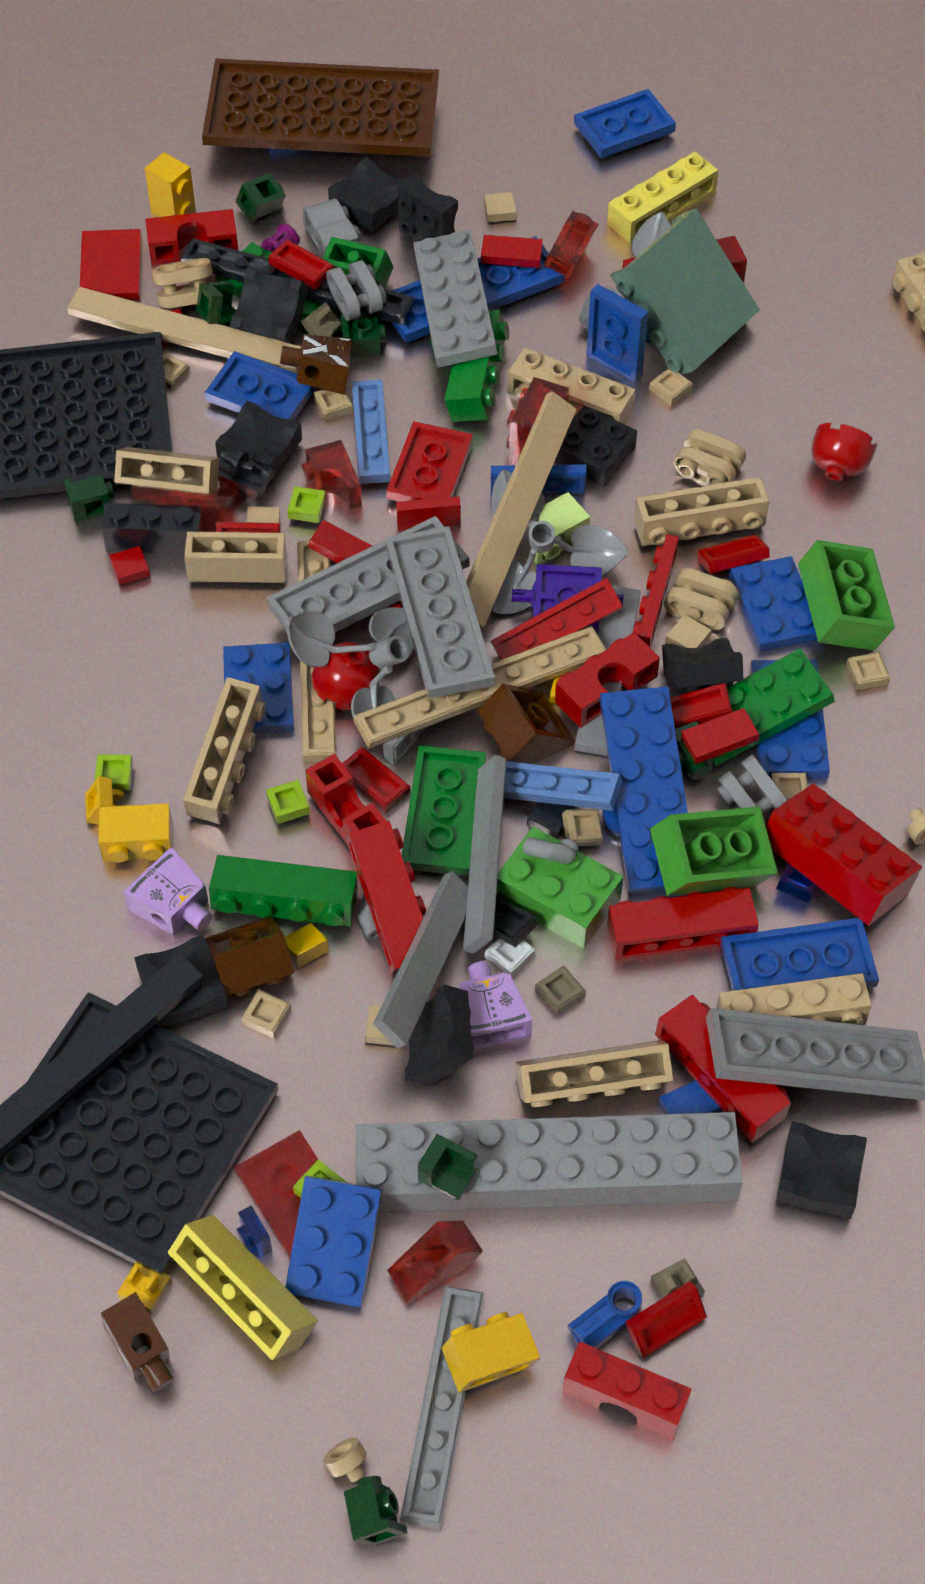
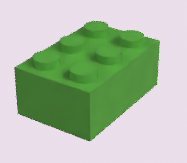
[798,540,895,651]
[650,807,778,896]
[496,826,624,949]

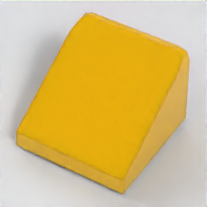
[285,923,329,969]

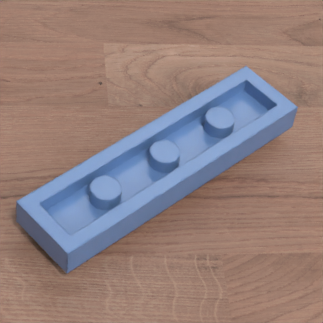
[352,380,390,484]
[504,761,623,811]

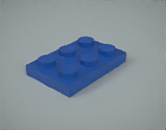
[574,89,676,158]
[586,284,648,383]
[205,351,316,420]
[729,556,817,652]
[223,642,294,734]
[285,1175,383,1307]

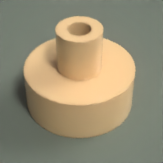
[907,808,925,845]
[323,1437,367,1482]

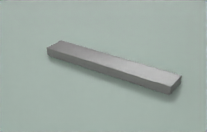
[574,585,641,756]
[463,754,506,954]
[373,871,468,1049]
[400,1286,484,1529]

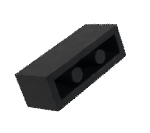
[101,503,205,555]

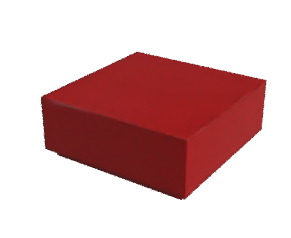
[109,546,150,586]

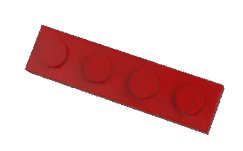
[633,534,679,648]
[490,578,623,660]

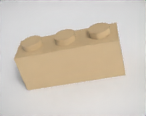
[114,447,220,493]
[184,532,287,583]

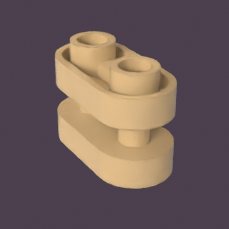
[151,258,213,311]
[673,429,746,485]
[664,568,739,630]

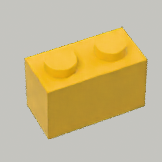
[144,152,196,217]
[98,803,173,862]
[441,1312,541,1393]

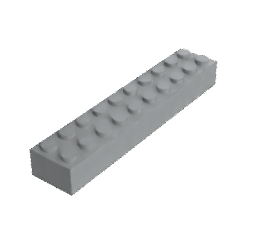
[355,1112,743,1213]

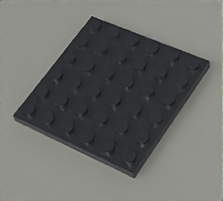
[0,332,173,499]
[0,992,279,1276]

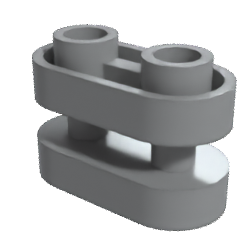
[326,260,386,321]
[717,755,787,827]

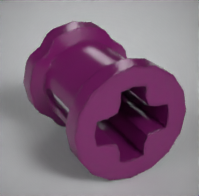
[261,223,300,252]

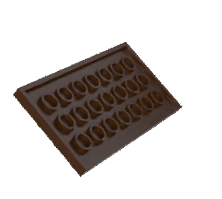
[202,58,439,157]

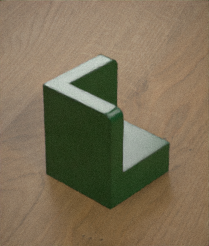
[196,281,236,324]
[418,1134,478,1200]

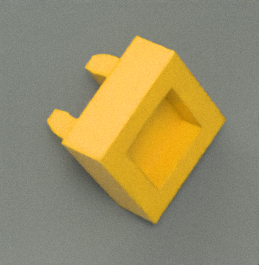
[85,776,124,825]
[117,1262,172,1315]

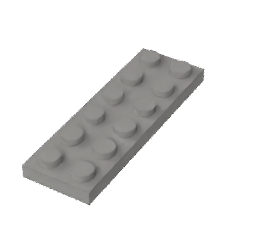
[413,229,498,368]
[266,516,470,632]
[385,526,495,699]
[706,1008,925,1100]

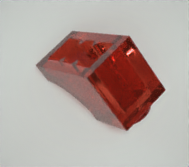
[543,211,599,278]
[302,440,362,509]
[387,1220,483,1302]

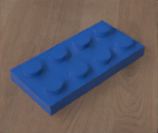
[750,660,830,779]
[720,918,879,991]

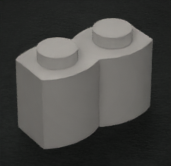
[303,199,361,259]

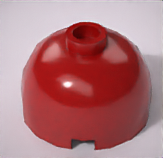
[811,423,877,481]
[311,642,380,710]

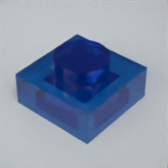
[776,863,817,904]
[236,1205,272,1258]

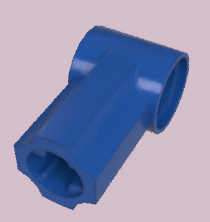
[568,1281,642,1348]

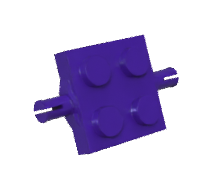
[511,564,624,634]

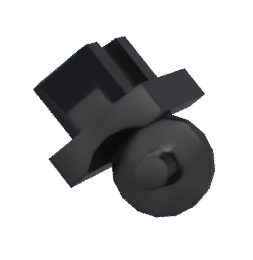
[218,449,274,501]

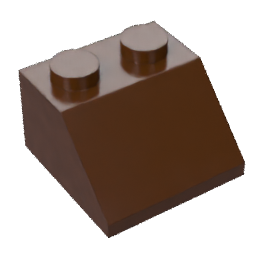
[477,683,576,764]
[205,917,295,997]

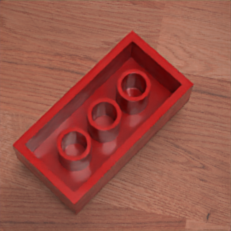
[766,783,922,926]

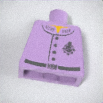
[123,847,213,934]
[459,961,532,1050]

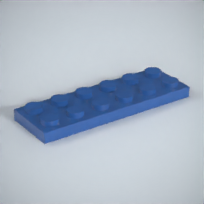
[392,236,565,343]
[599,686,688,894]

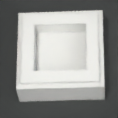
[485,938,535,977]

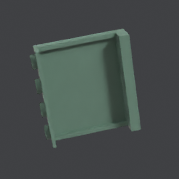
[610,208,760,375]

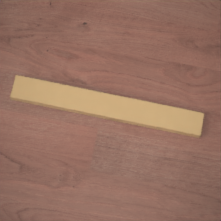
[67,287,300,374]
[466,392,576,628]
[297,541,337,762]
[353,626,606,749]

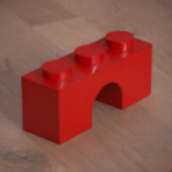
[145,209,239,265]
[555,632,660,728]
[305,754,386,844]
[562,1341,692,1440]

